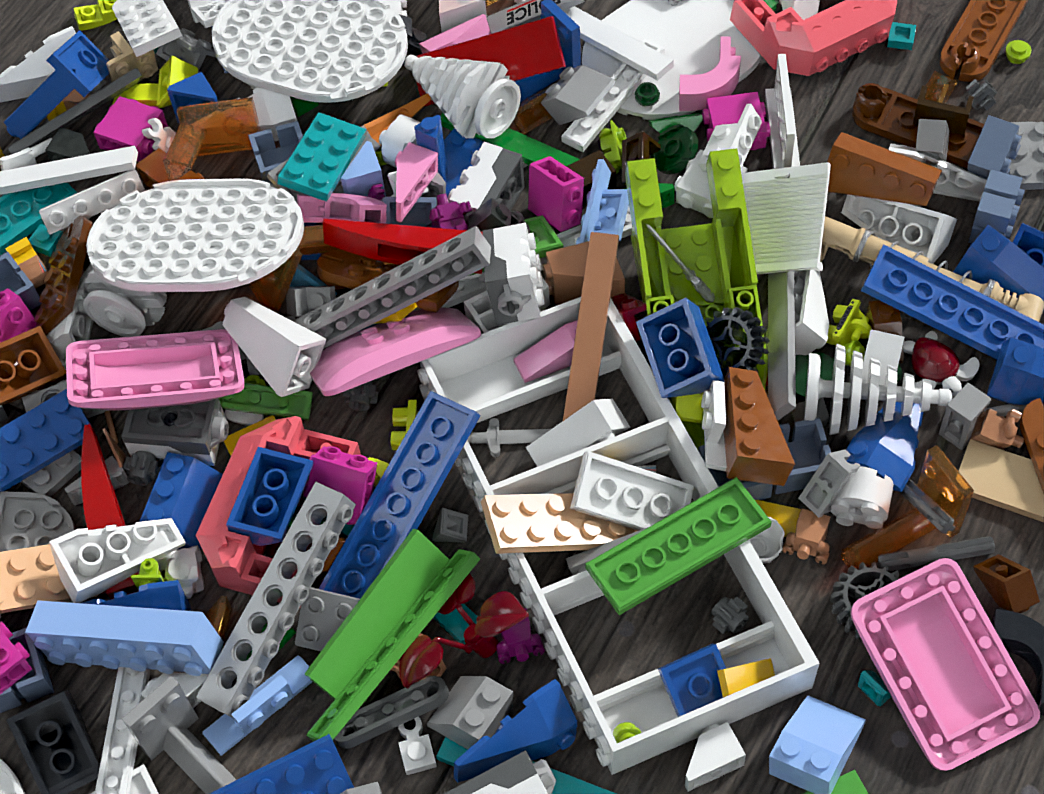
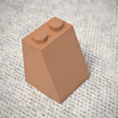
[543,241,625,305]

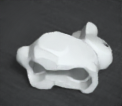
[157,545,204,599]

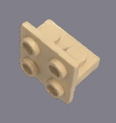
[106,31,158,82]

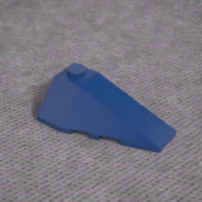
[953,224,1044,313]
[987,337,1044,405]
[846,402,923,492]
[82,580,191,611]
[454,679,577,783]

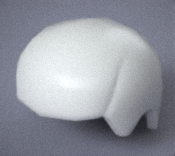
[749,517,785,564]

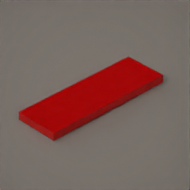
[416,16,566,107]

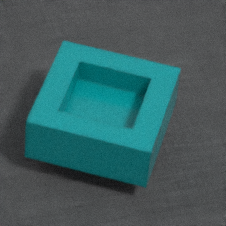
[887,22,916,50]
[29,224,63,257]

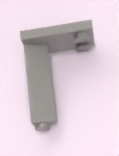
[122,676,236,794]

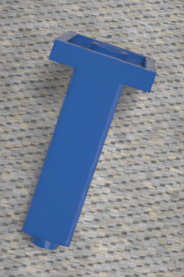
[514,0,581,102]
[4,30,110,139]
[414,115,484,198]

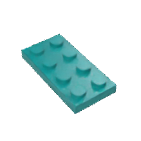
[277,112,367,202]
[0,182,77,256]

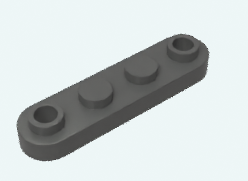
[334,676,449,749]

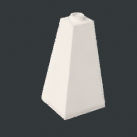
[222,297,327,397]

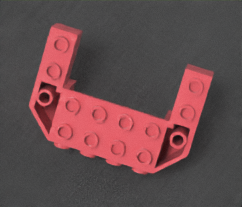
[730,0,897,76]
[196,416,361,608]

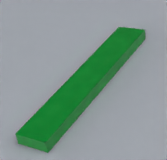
[440,113,580,166]

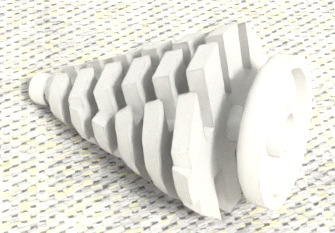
[404,55,521,138]
[83,269,167,337]
[804,344,952,435]

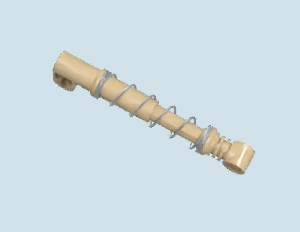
[820,216,1044,322]

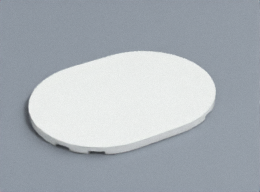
[212,0,408,103]
[582,0,762,120]
[86,179,304,292]

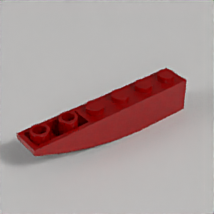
[323,218,483,274]

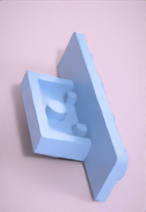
[576,159,629,244]
[203,656,313,756]

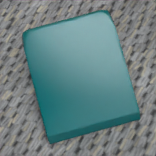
[858,670,892,706]

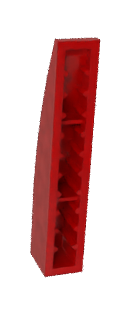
[81,424,140,600]

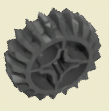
[830,561,899,639]

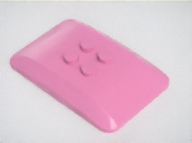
[310,307,481,396]
[66,329,245,410]
[851,558,1040,771]

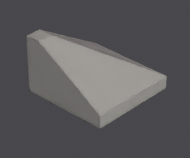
[432,508,468,542]

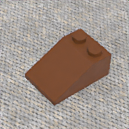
[0,326,67,405]

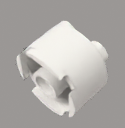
[379,114,421,168]
[830,466,894,529]

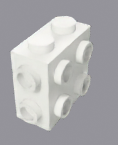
[674,149,748,218]

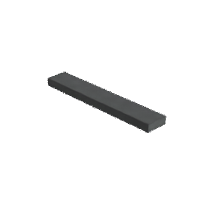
[8,68,143,154]

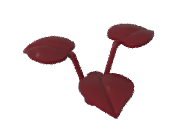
[399,574,529,689]

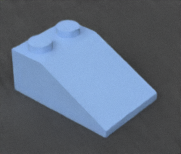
[769,696,866,794]

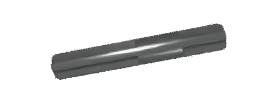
[898,478,955,534]
[878,536,995,571]

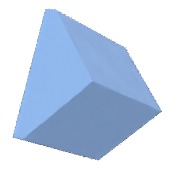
[341,141,386,197]

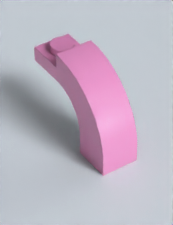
[679,37,741,111]
[297,193,387,224]

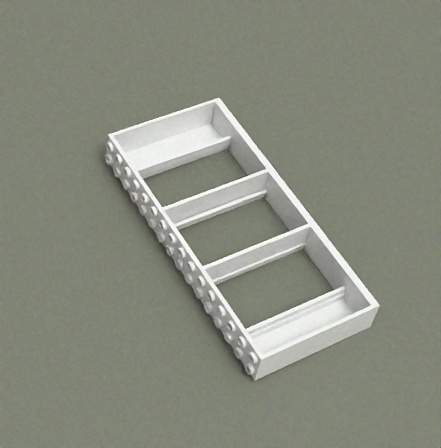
[417,297,820,775]

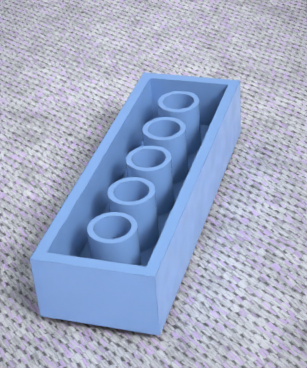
[25,600,224,676]

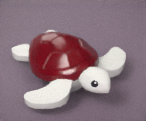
[903,331,980,397]

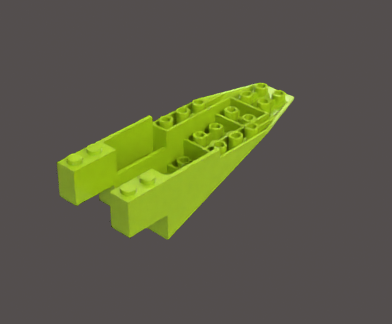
[625,148,768,450]

